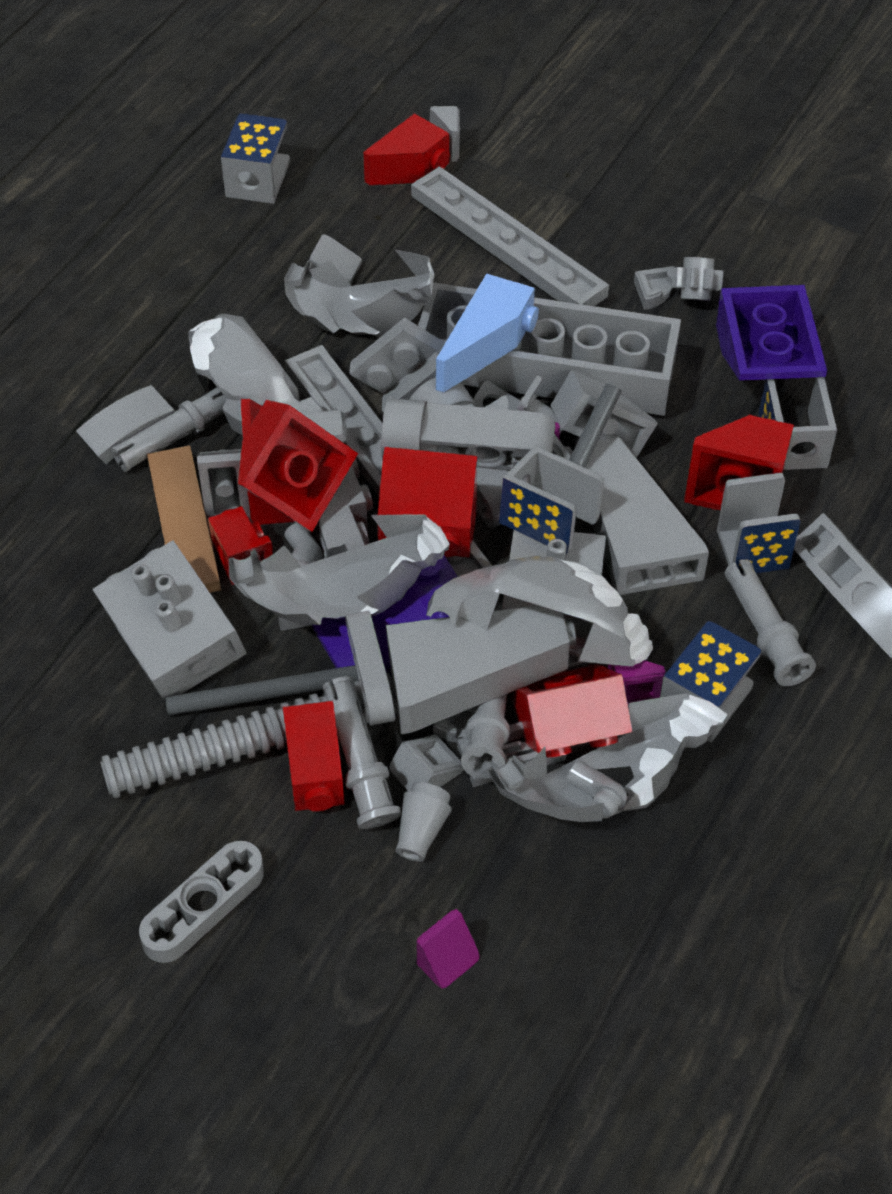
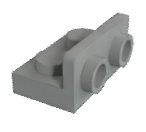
[350,318,444,412]

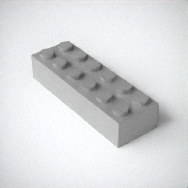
[418,283,681,416]

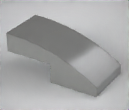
[76,385,175,464]

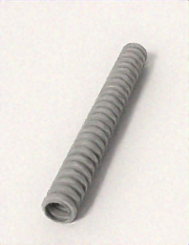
[100,672,398,798]

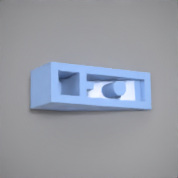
[436,274,539,392]

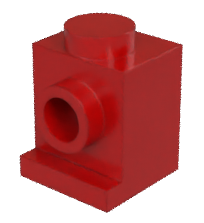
[208,506,273,585]

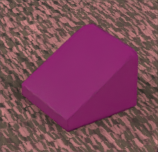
[608,660,665,705]
[416,909,479,989]

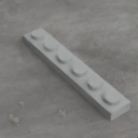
[411,166,609,306]

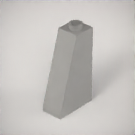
[576,437,709,595]
[386,605,576,734]

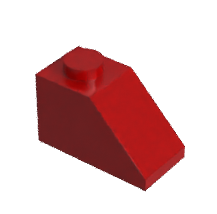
[363,114,450,185]
[283,701,345,811]

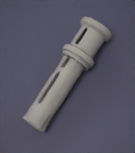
[725,559,816,686]
[323,676,402,829]
[461,694,510,779]

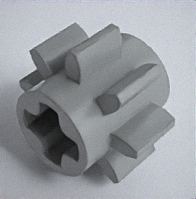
[672,257,724,301]

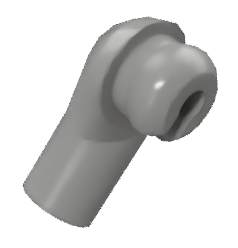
[284,523,323,563]
[566,760,627,817]

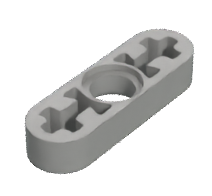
[345,610,395,725]
[139,841,264,963]

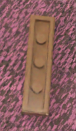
[147,446,221,593]

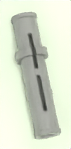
[111,387,227,472]

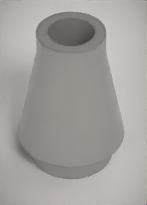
[395,782,452,862]

